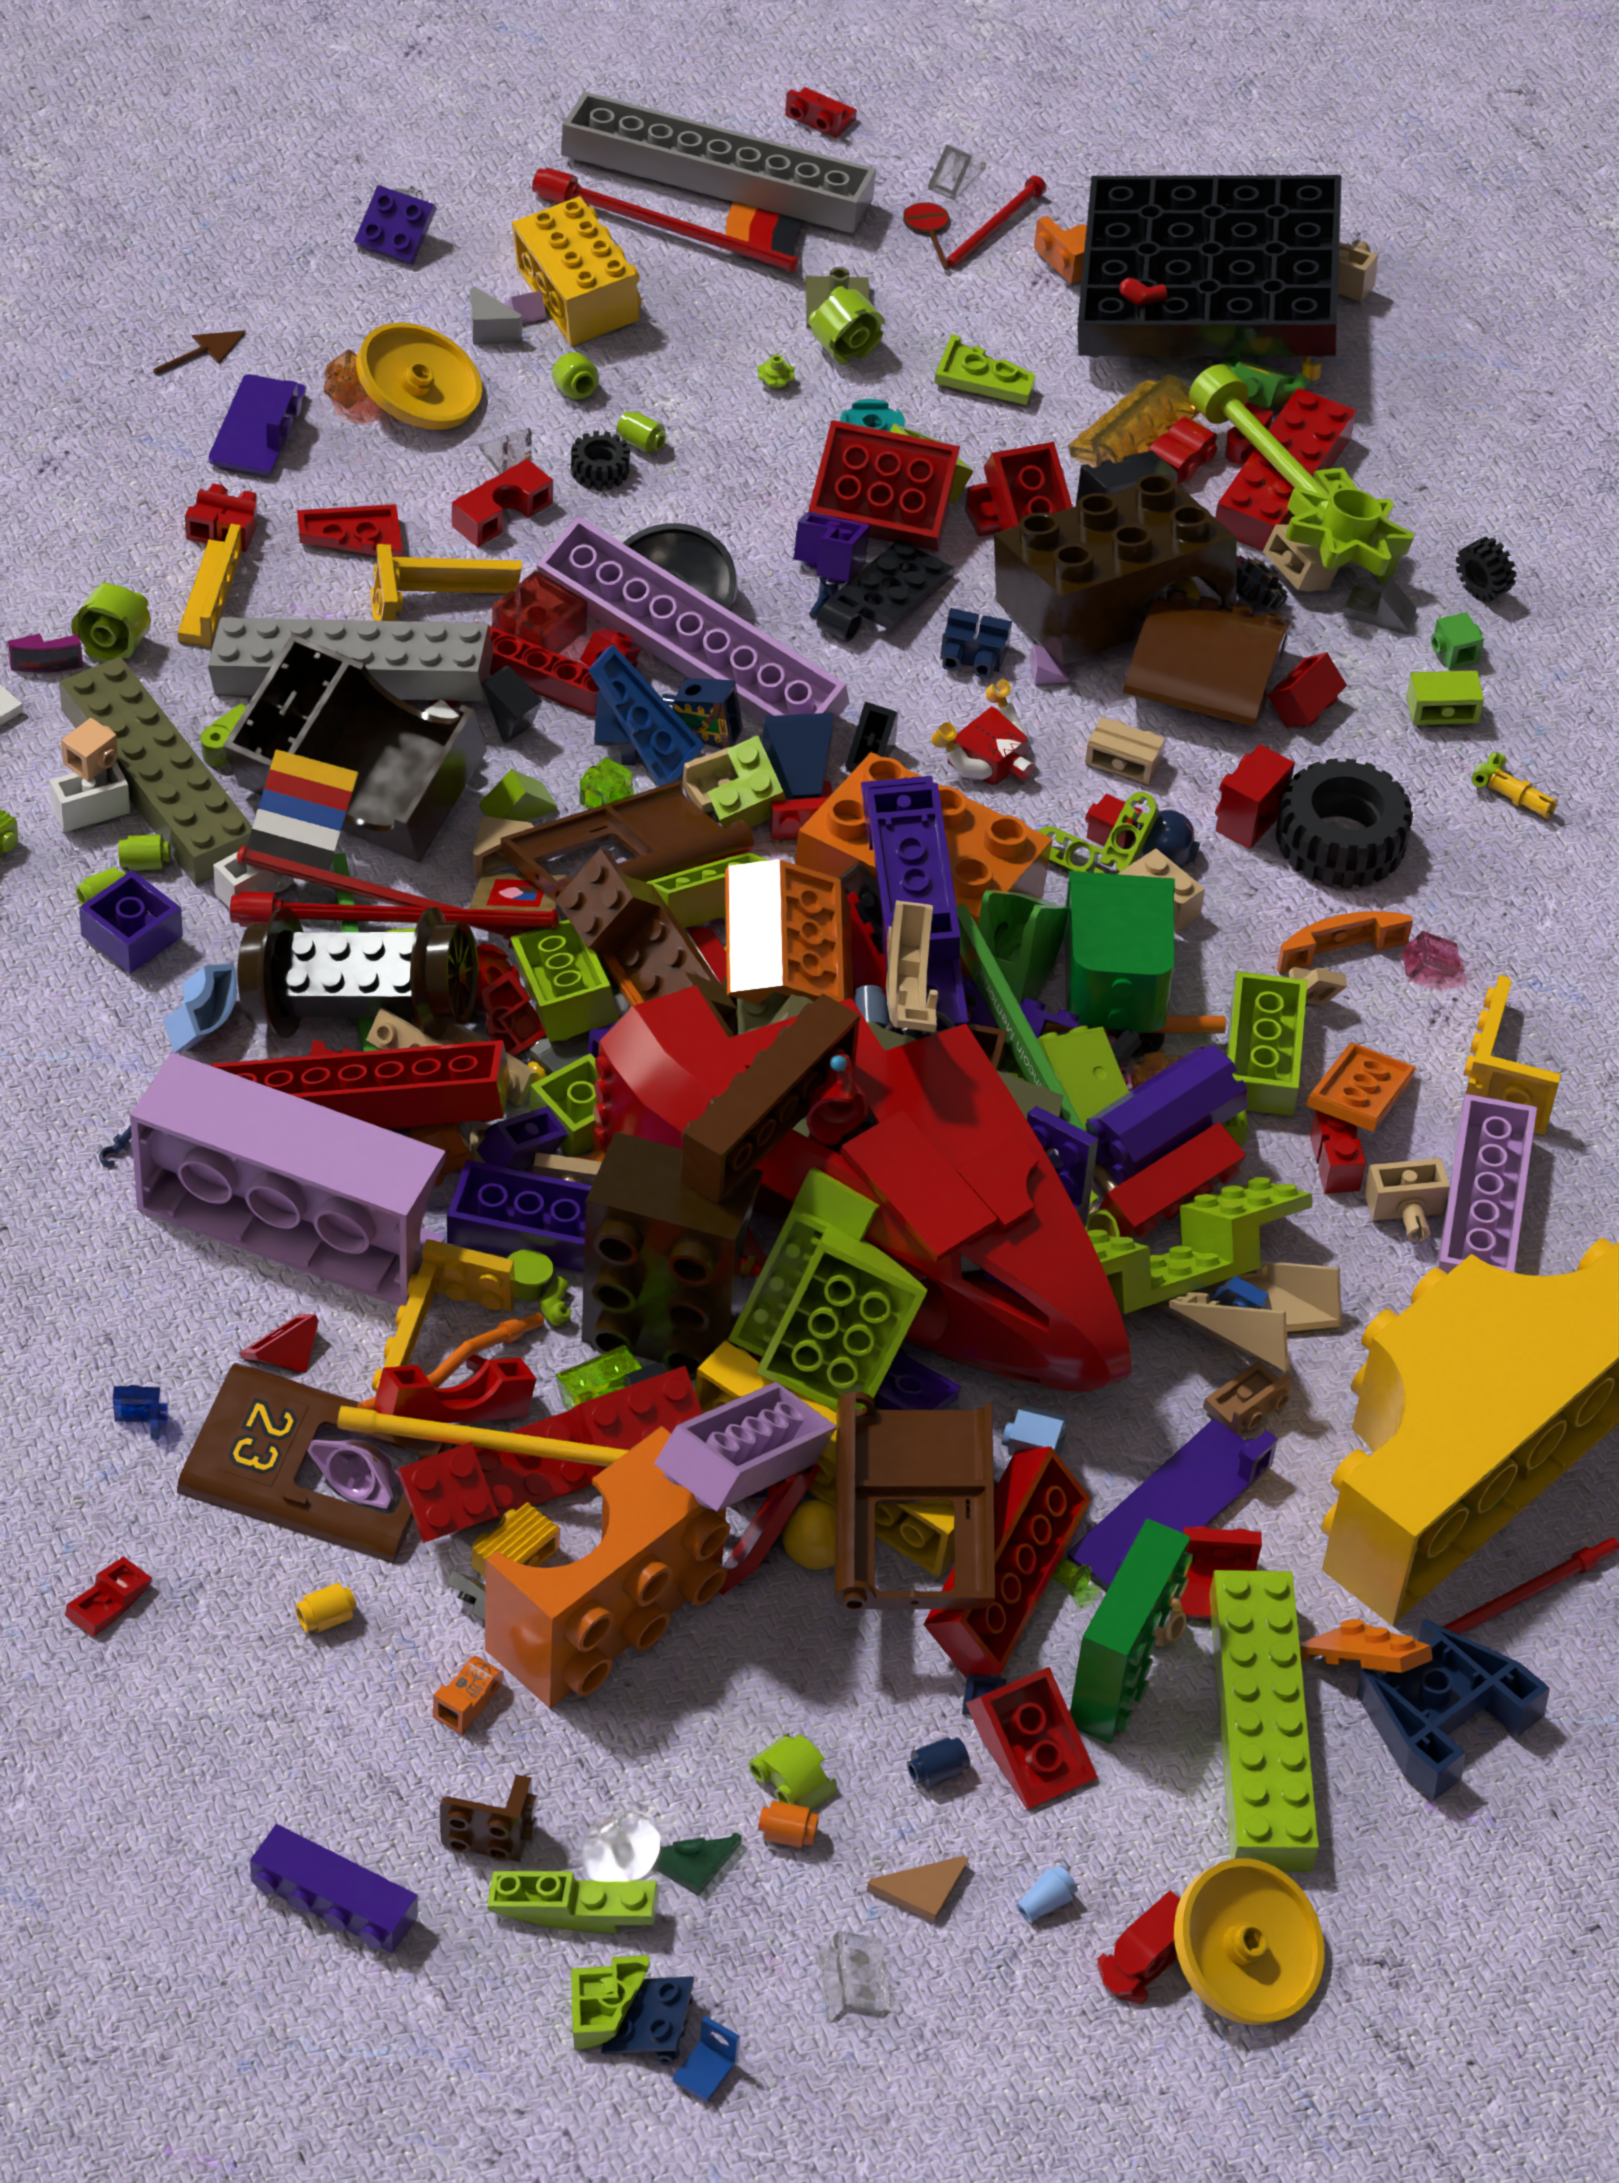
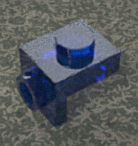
[113,1385,168,1440]

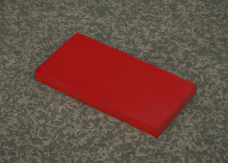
[840,1110,998,1263]

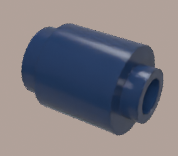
[907,1737,970,1789]

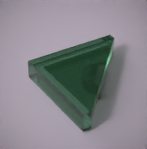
[637,1832,742,1896]

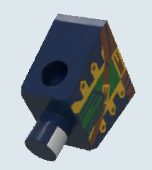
[662,678,743,750]

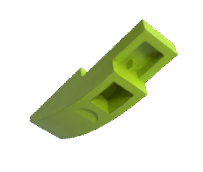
[487,1871,660,1934]

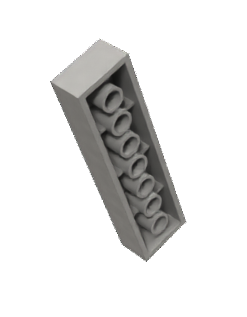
[208,617,494,701]

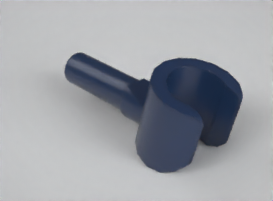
[809,577,839,618]

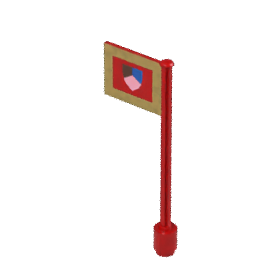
[230,873,566,930]

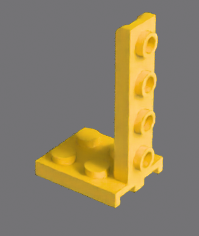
[370,544,523,621]
[1463,975,1561,1135]
[372,1239,516,1395]

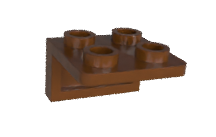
[440,1774,538,1862]

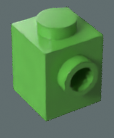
[1431,612,1484,670]

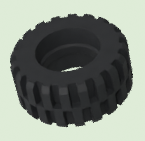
[1276,758,1413,889]

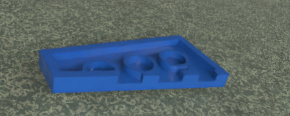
[588,645,705,787]

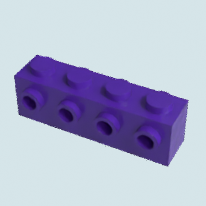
[250,1823,418,1954]

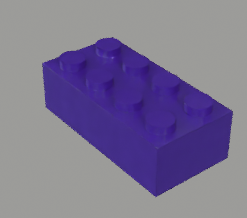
[447,1159,592,1272]

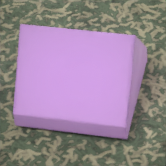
[506,291,546,324]

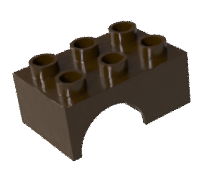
[994,474,1237,665]
[223,634,487,863]
[581,1131,763,1379]

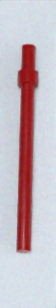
[1442,1537,1619,1635]

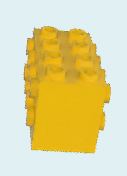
[511,196,642,347]

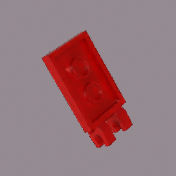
[718,1463,820,1595]

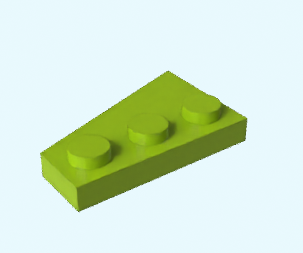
[934,333,1036,405]

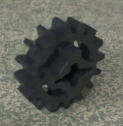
[1237,555,1288,610]

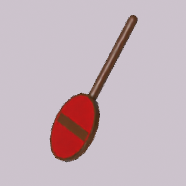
[903,202,949,270]

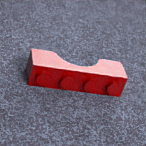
[374,1357,537,1423]

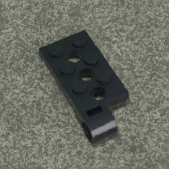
[816,539,954,642]

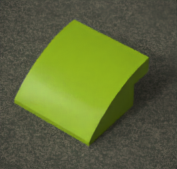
[728,1203,927,1411]

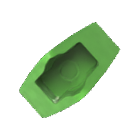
[971,890,1069,1007]

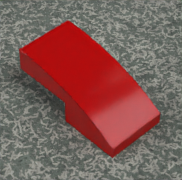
[65,1556,152,1637]

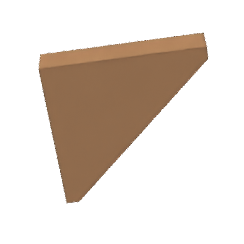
[867,1856,969,1923]

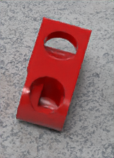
[1224,402,1273,464]

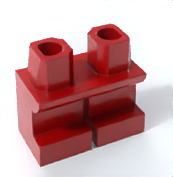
[185,483,258,552]

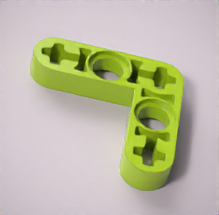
[1038,792,1159,873]

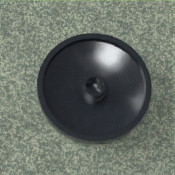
[623,523,738,611]

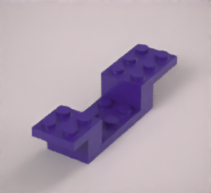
[861,776,969,1035]

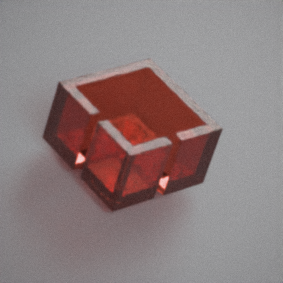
[492,570,588,654]

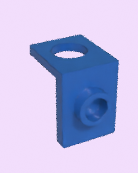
[673,2016,740,2103]

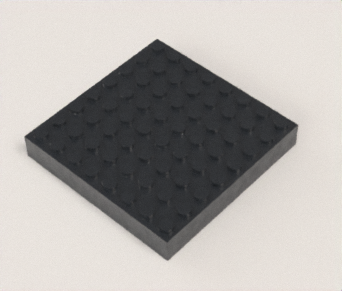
[1077,175,1342,357]

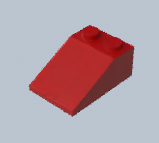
[966,1666,1098,1810]

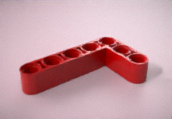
[429,622,600,716]

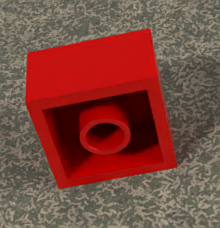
[1215,744,1295,849]

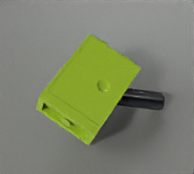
[1037,1026,1142,1132]

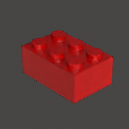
[983,441,1073,531]

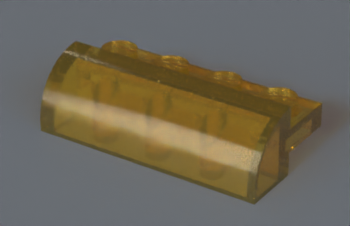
[1068,374,1200,467]

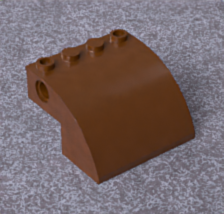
[1123,588,1291,727]

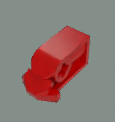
[1096,1890,1181,2005]

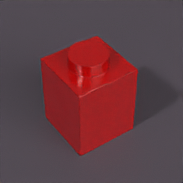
[1085,793,1143,849]

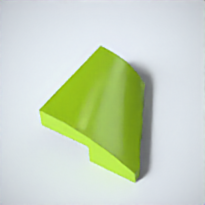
[571,1955,650,2050]

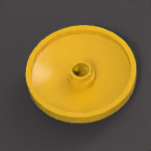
[356,322,482,430]
[1174,1858,1325,2025]

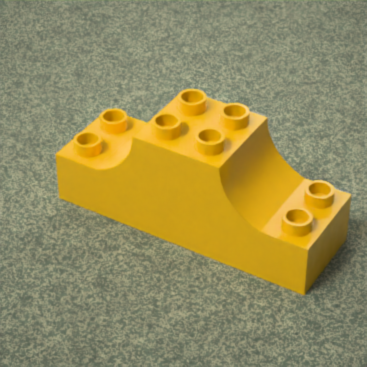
[1321,1237,1619,1626]

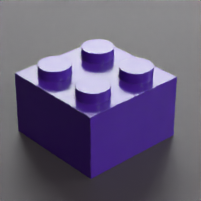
[79,870,183,974]

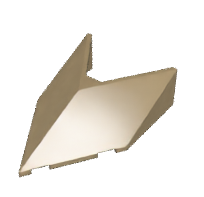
[1152,1261,1342,1372]

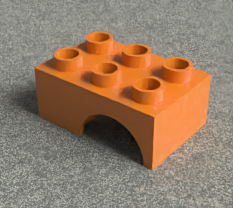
[795,752,1053,980]
[485,1426,730,1709]

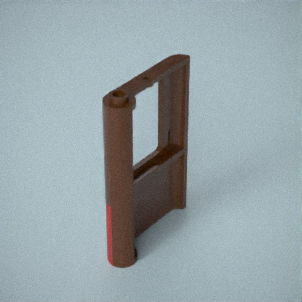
[500,781,754,908]

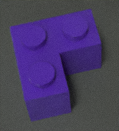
[793,512,870,584]

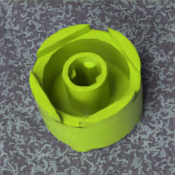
[808,286,885,364]
[71,582,151,663]

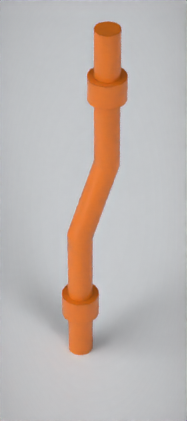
[357,1312,544,1412]

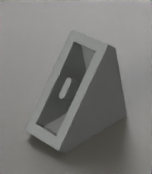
[470,286,523,344]

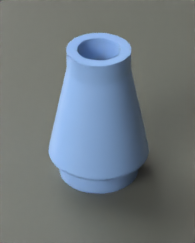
[1016,1865,1078,1923]

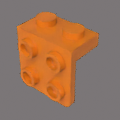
[1034,215,1087,284]

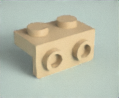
[683,747,739,813]

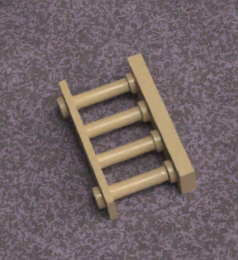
[366,1008,537,1105]

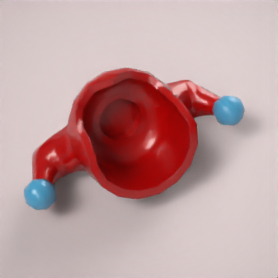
[807,1053,869,1146]

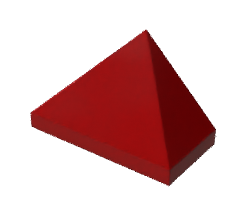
[239,1314,319,1373]

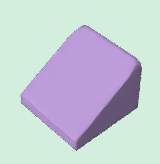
[1030,644,1069,684]

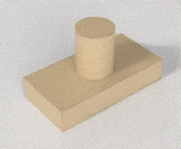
[533,1152,602,1185]

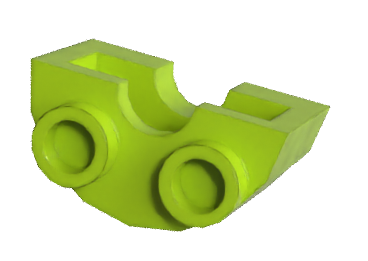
[748,1733,837,1812]

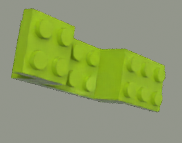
[1087,1177,1312,1314]

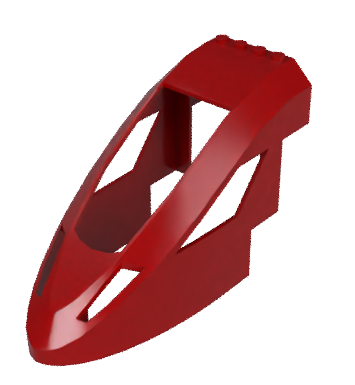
[592,985,1132,1392]

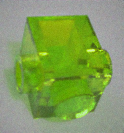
[579,757,634,809]

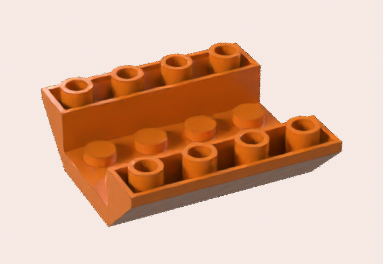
[725,859,854,1004]

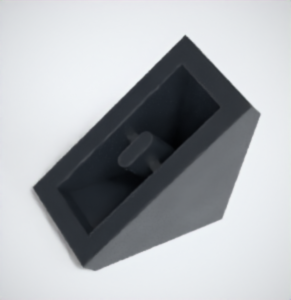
[481,666,542,743]
[845,702,898,770]

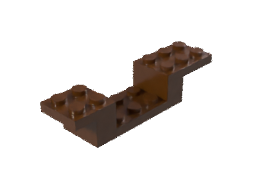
[555,848,737,1038]

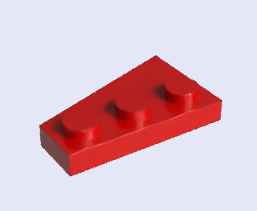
[297,504,403,557]

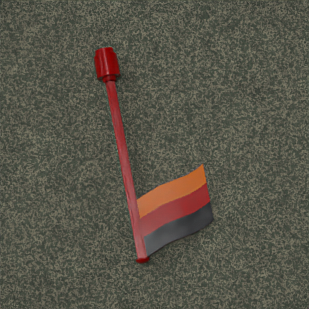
[532,167,804,273]

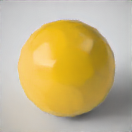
[782,1500,835,1570]

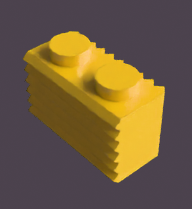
[472,1503,560,1578]

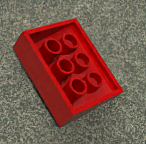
[808,420,960,552]

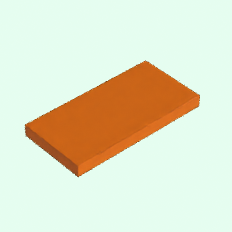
[1306,1042,1417,1132]

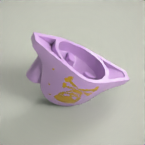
[307,1439,399,1509]

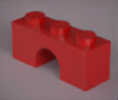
[452,458,553,548]

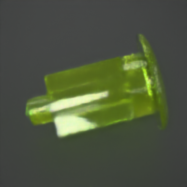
[1051,1557,1092,1597]

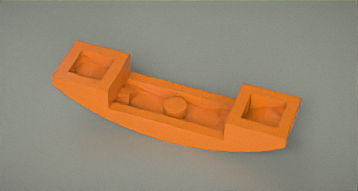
[1277,911,1413,974]

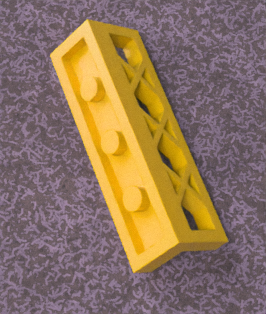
[178,524,242,647]

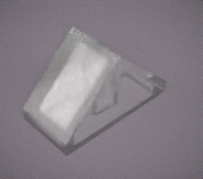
[928,144,986,201]
[478,428,532,474]

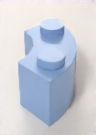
[163,963,237,1053]
[1002,1405,1069,1456]

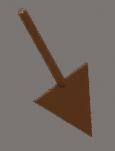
[153,330,246,374]

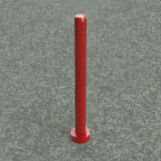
[947,175,1047,267]

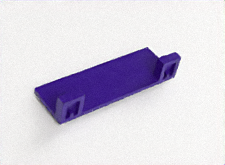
[1067,1419,1278,1589]

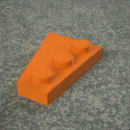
[1299,1619,1433,1673]

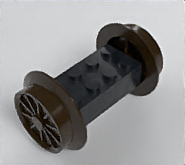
[237,907,479,1039]

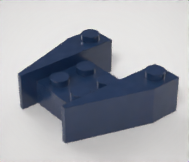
[1357,1619,1550,1801]

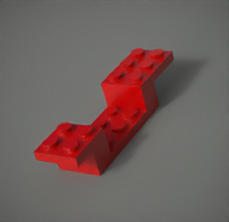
[396,1366,703,1544]

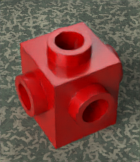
[580,628,641,669]

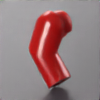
[1119,278,1167,305]

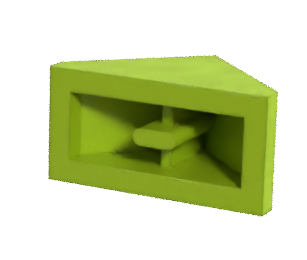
[479,769,557,822]

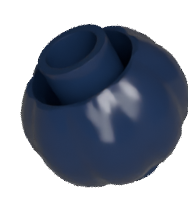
[1134,810,1200,869]

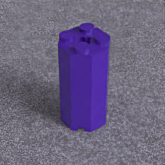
[1085,1045,1248,1185]

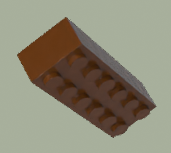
[680,993,860,1205]

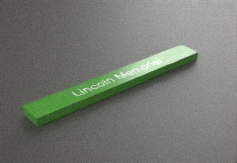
[956,904,1086,1132]

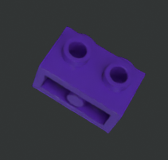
[476,1106,568,1170]

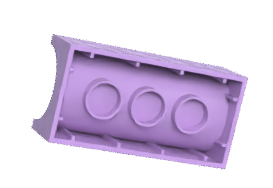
[130,1052,446,1307]

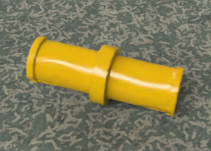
[1488,769,1558,819]

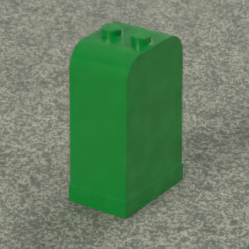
[1062,871,1175,1032]

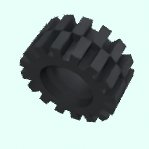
[571,431,630,491]
[1456,537,1517,602]

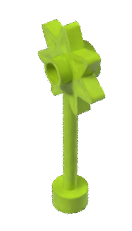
[1189,364,1414,576]

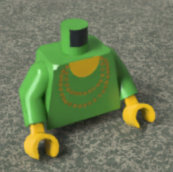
[1222,356,1322,409]

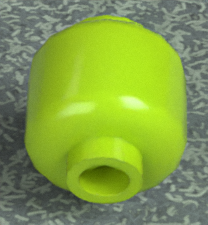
[552,352,599,400]

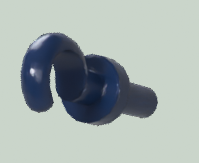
[99,1125,132,1166]

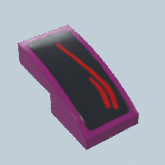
[7,633,83,673]

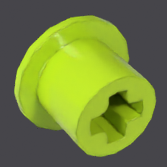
[507,1250,554,1301]

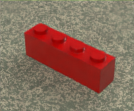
[1098,1122,1247,1239]

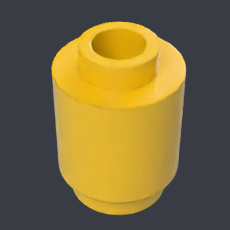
[295,1582,357,1633]

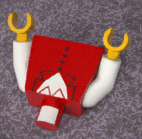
[931,679,1034,785]

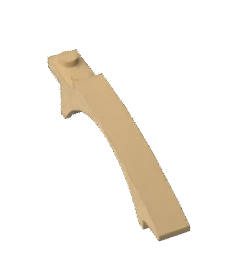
[886,900,938,1032]

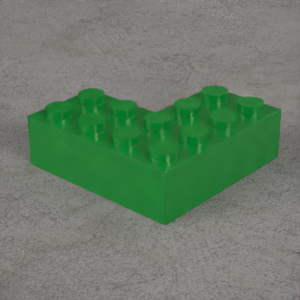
[1070,1518,1193,1744]

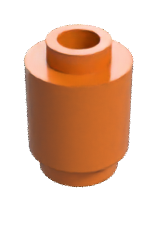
[758,1800,820,1848]

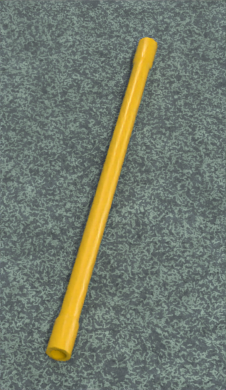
[337,1406,763,1492]

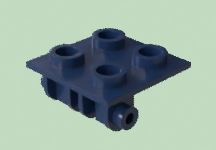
[601,1976,695,2065]

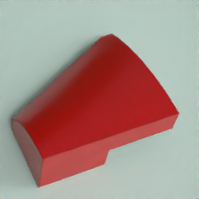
[480,970,547,1057]

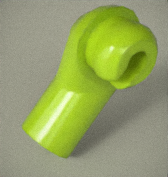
[539,1277,571,1326]

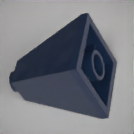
[762,712,834,800]

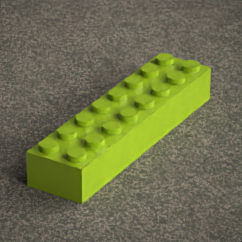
[1209,1570,1319,1872]

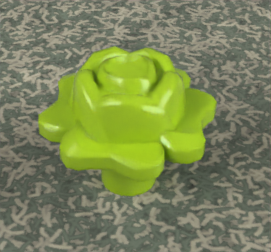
[757,355,795,389]

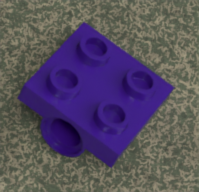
[354,185,437,265]

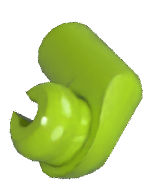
[1471,752,1507,788]

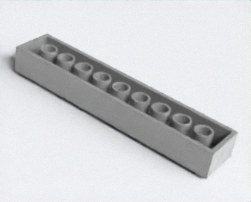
[561,91,876,234]

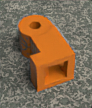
[433,1656,504,1735]

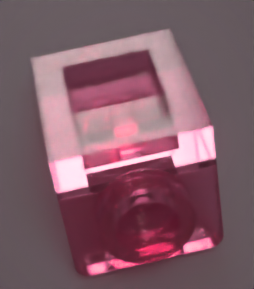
[1402,931,1461,979]

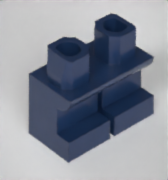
[940,608,1012,679]

